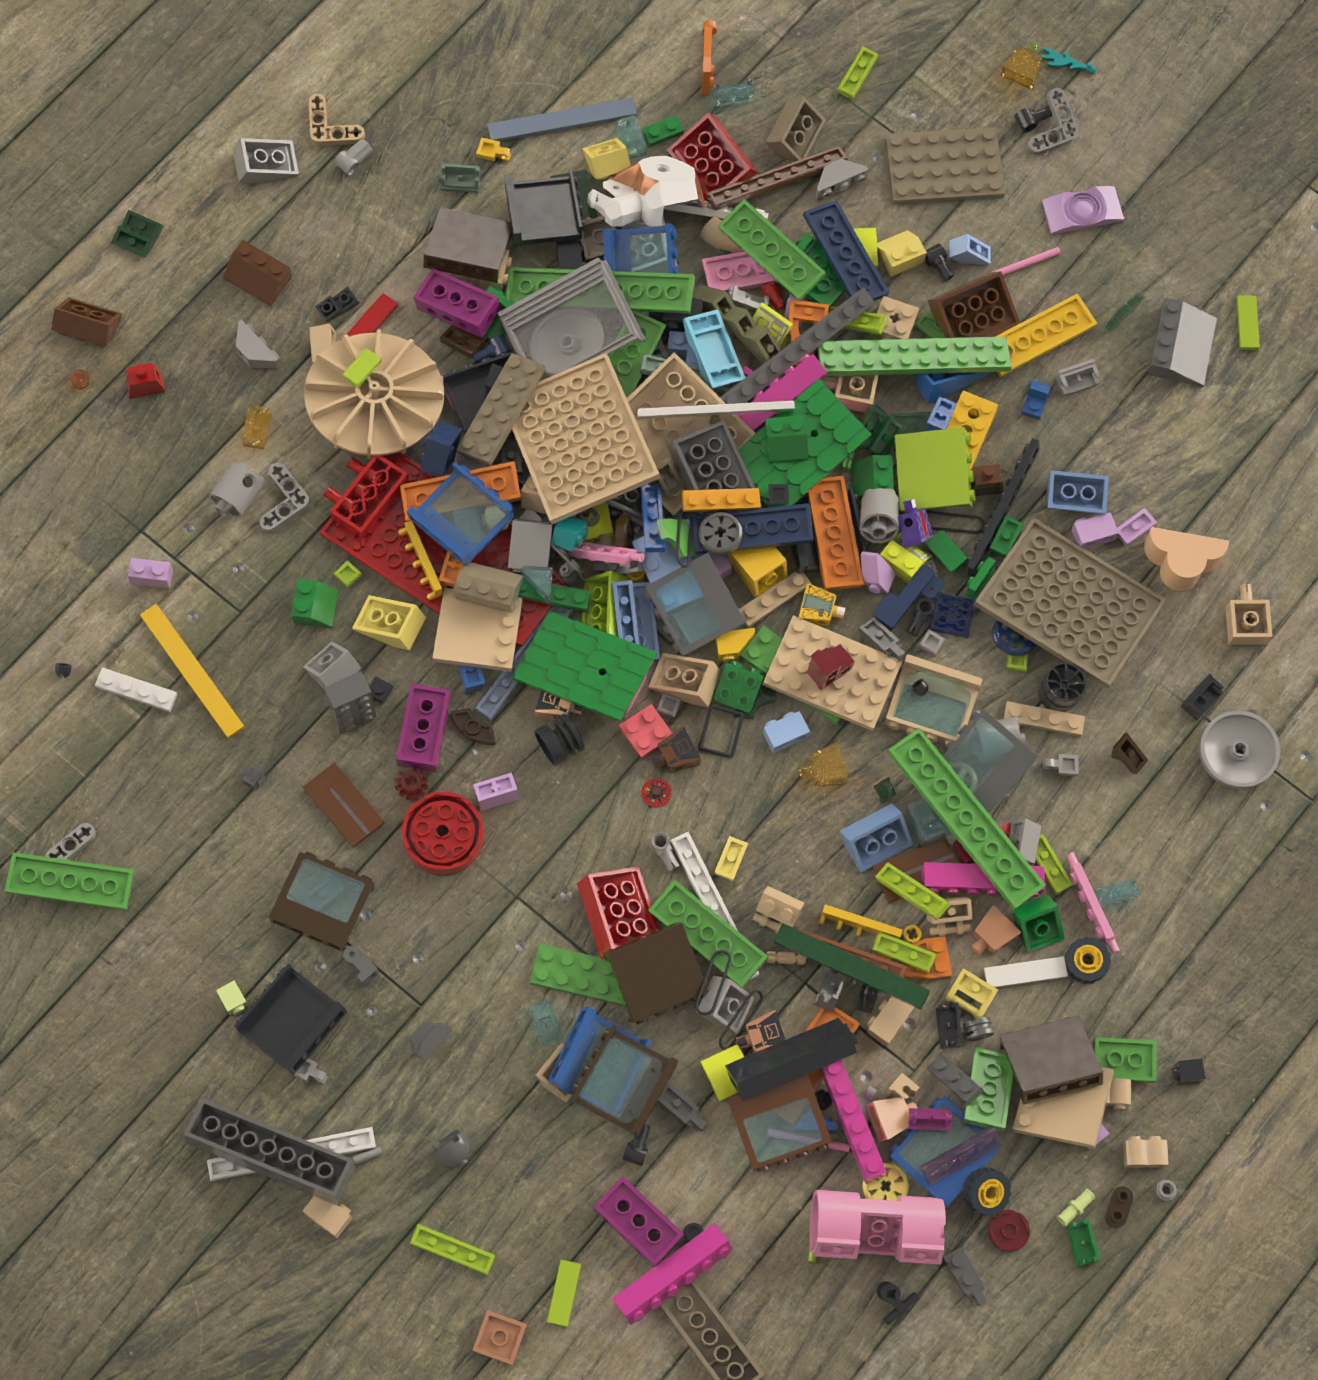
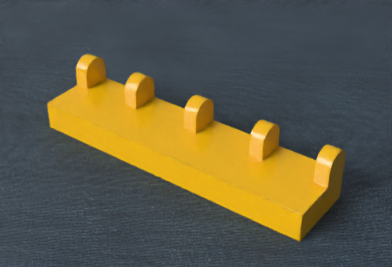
[398,520,443,600]
[819,905,902,941]

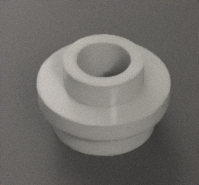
[1156,1180,1177,1201]

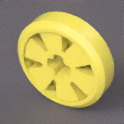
[862,1163,909,1201]

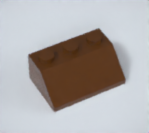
[223,240,292,306]
[51,297,122,346]

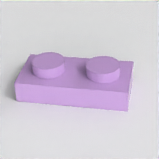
[1117,508,1157,546]

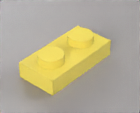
[714,836,748,881]

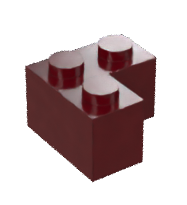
[807,644,855,690]

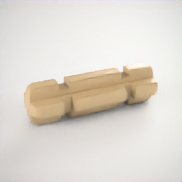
[766,951,806,965]

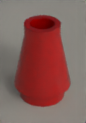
[761,281,786,311]

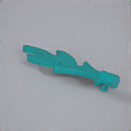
[1030,47,1097,74]

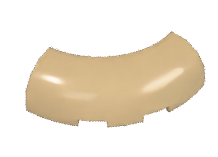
[700,215,743,254]

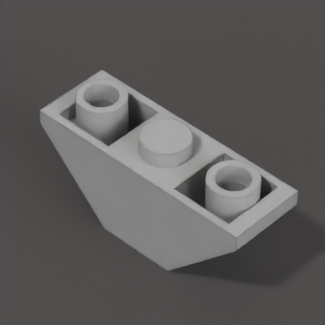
[816,159,868,200]
[236,319,280,369]

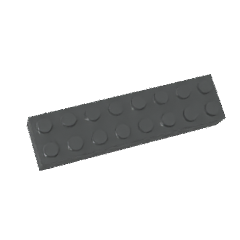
[183,1098,355,1205]

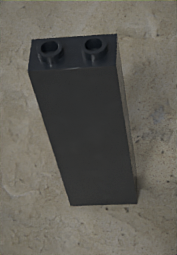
[725,1018,858,1101]

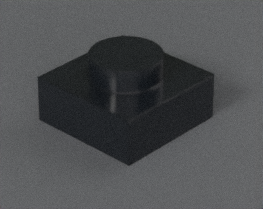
[768,484,789,505]
[369,676,393,704]

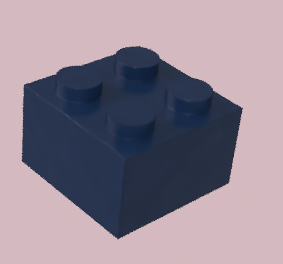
[419,421,462,477]

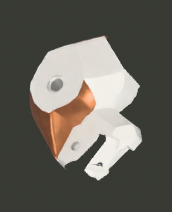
[587,156,706,227]

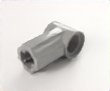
[334,139,373,176]

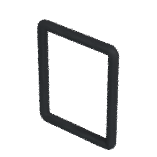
[698,705,744,758]

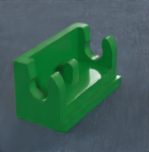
[926,530,968,574]
[1066,1219,1100,1267]

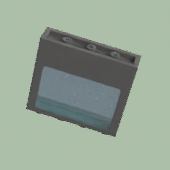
[644,553,746,656]
[943,708,1039,814]

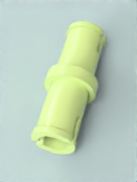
[1057,1189,1095,1226]

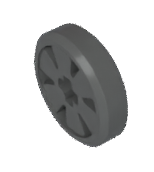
[699,512,742,555]

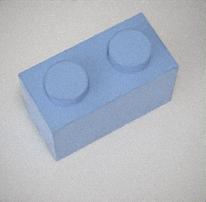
[763,711,810,753]

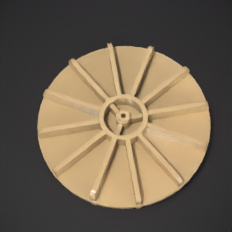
[304,329,444,459]

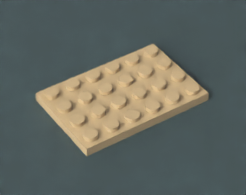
[763,615,902,731]

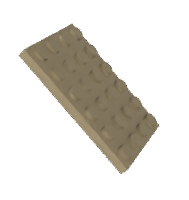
[885,127,1005,204]

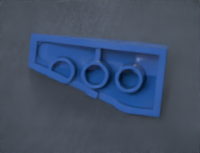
[914,372,992,403]

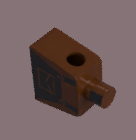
[970,464,1004,496]
[650,726,701,773]

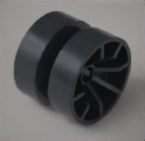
[1038,662,1087,712]

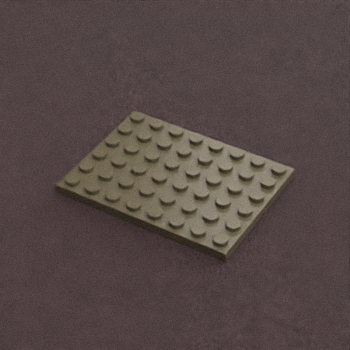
[974,518,1167,688]

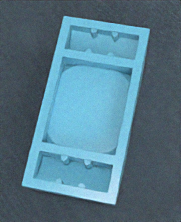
[683,310,745,390]

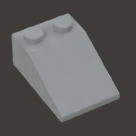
[232,138,299,183]

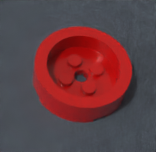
[402,791,484,876]

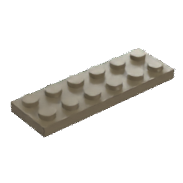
[457,353,546,465]

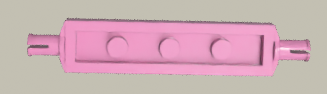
[562,542,644,566]
[1066,852,1120,954]

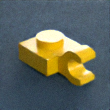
[476,138,511,162]

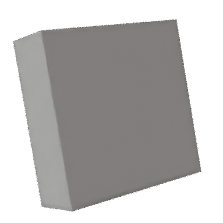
[918,630,946,657]
[656,693,682,719]

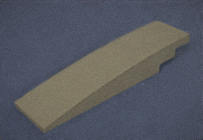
[660,1281,767,1380]

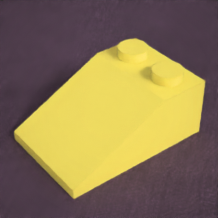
[352,595,426,651]

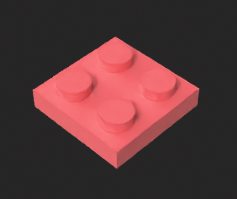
[619,704,672,759]

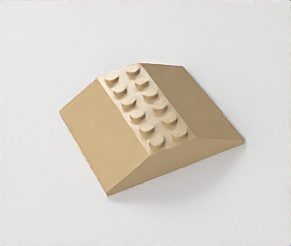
[627,353,756,516]

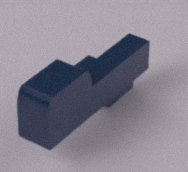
[874,564,946,632]

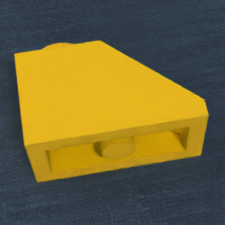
[715,628,755,663]

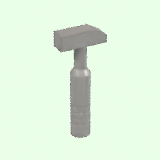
[352,1147,383,1164]

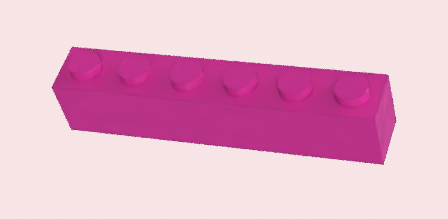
[737,354,828,432]
[921,862,1045,897]
[819,1060,887,1184]
[612,1223,733,1325]

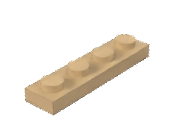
[739,571,812,628]
[1003,701,1085,737]

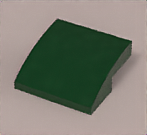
[111,210,164,258]
[860,405,904,455]

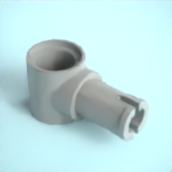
[650,832,680,872]

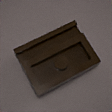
[440,325,487,359]

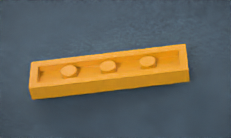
[681,488,761,512]

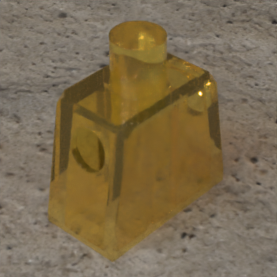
[1001,43,1043,90]
[799,743,848,786]

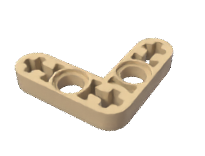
[309,94,365,146]

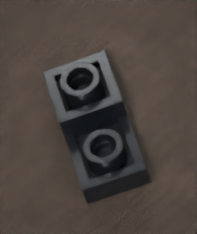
[315,286,360,322]

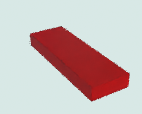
[347,293,398,337]

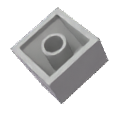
[303,641,361,689]
[696,976,755,1034]

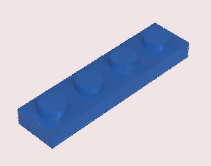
[640,484,665,552]

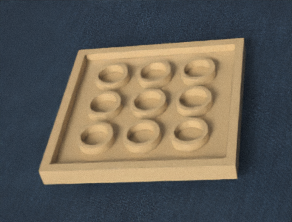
[432,588,523,672]
[1013,1067,1114,1149]

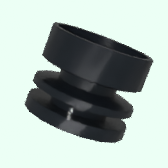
[534,713,585,766]

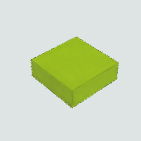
[334,560,362,588]

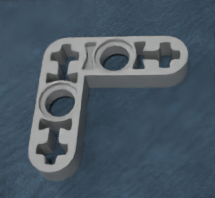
[1027,88,1079,154]
[259,463,310,533]
[45,823,96,860]

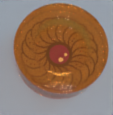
[70,369,90,390]

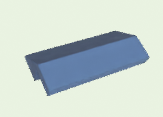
[612,580,660,660]

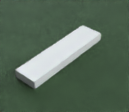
[983,957,1068,988]

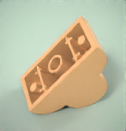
[1144,527,1229,591]

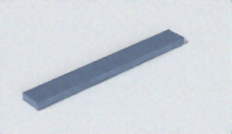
[487,97,637,142]
[474,605,574,722]

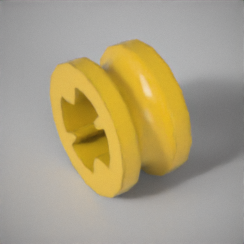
[902,925,921,944]

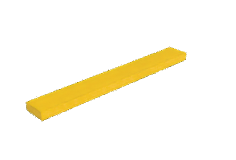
[140,604,245,739]

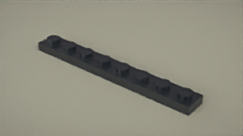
[966,438,1040,577]

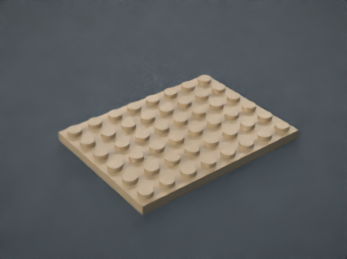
[512,353,661,524]

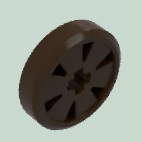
[615,515,634,549]

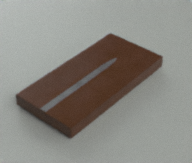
[303,762,385,848]
[872,837,958,904]

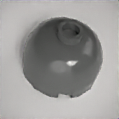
[429,1128,471,1168]

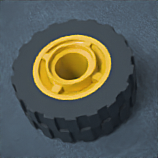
[1064,937,1111,984]
[963,1167,1011,1216]

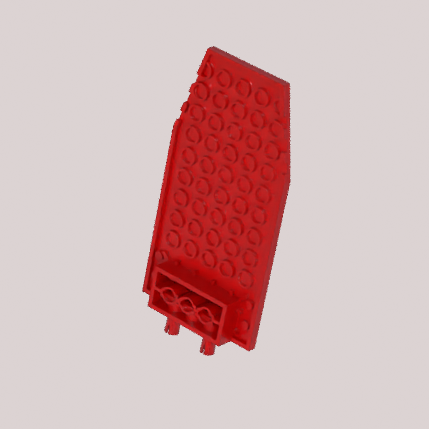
[319,452,568,647]

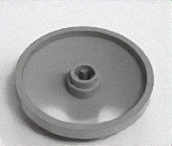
[1199,711,1280,789]

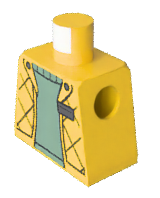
[799,583,845,627]

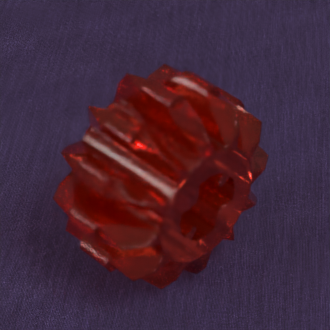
[395,767,428,801]

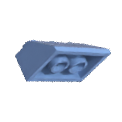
[1046,470,1109,515]
[840,803,913,873]

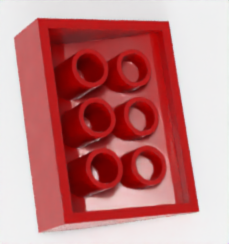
[667,113,758,204]
[577,866,659,959]

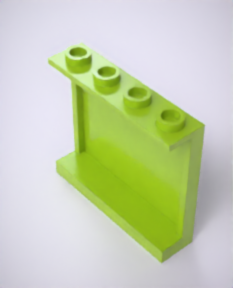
[895,427,975,514]

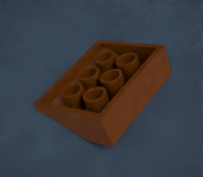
[927,271,1020,338]

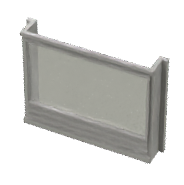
[498,258,646,381]

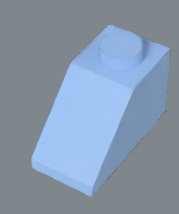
[949,234,991,265]

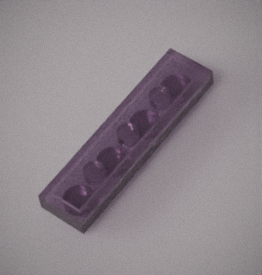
[920,1126,1002,1185]

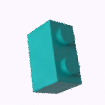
[551,516,589,552]

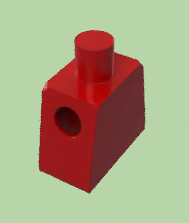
[126,363,166,399]

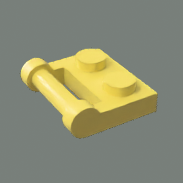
[944,968,998,1019]

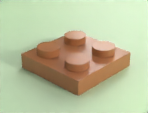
[472,1310,527,1366]

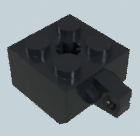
[648,299,702,337]

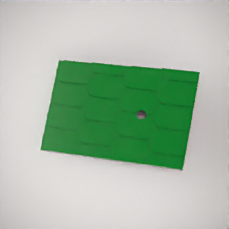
[738,379,872,508]
[511,611,658,722]

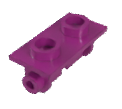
[909,1108,952,1131]

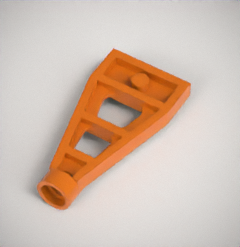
[701,20,717,95]
[788,299,829,368]
[880,936,952,980]

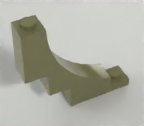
[692,285,785,378]

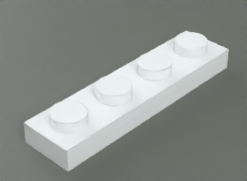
[95,668,178,712]

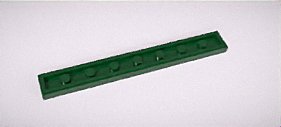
[774,923,930,1010]

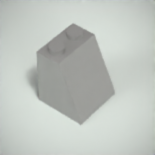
[508,518,554,575]

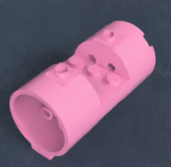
[810,1190,945,1265]

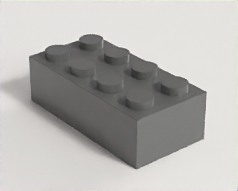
[324,671,376,733]

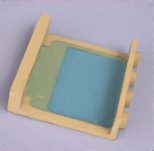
[884,654,982,749]

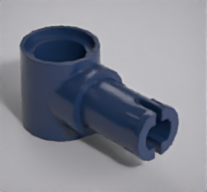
[473,335,511,364]

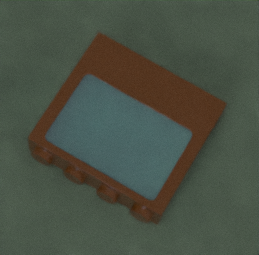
[728,1074,831,1172]

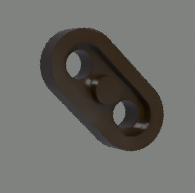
[1105,1186,1133,1228]

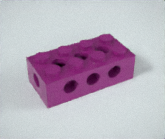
[413,268,501,338]
[396,684,451,772]
[594,1176,684,1268]

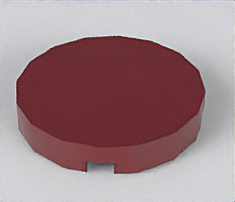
[988,1209,1030,1252]

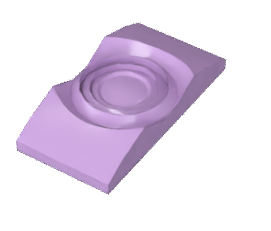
[1042,186,1124,235]

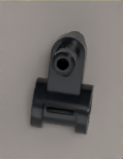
[876,1281,919,1325]

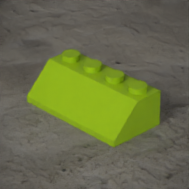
[582,571,628,637]

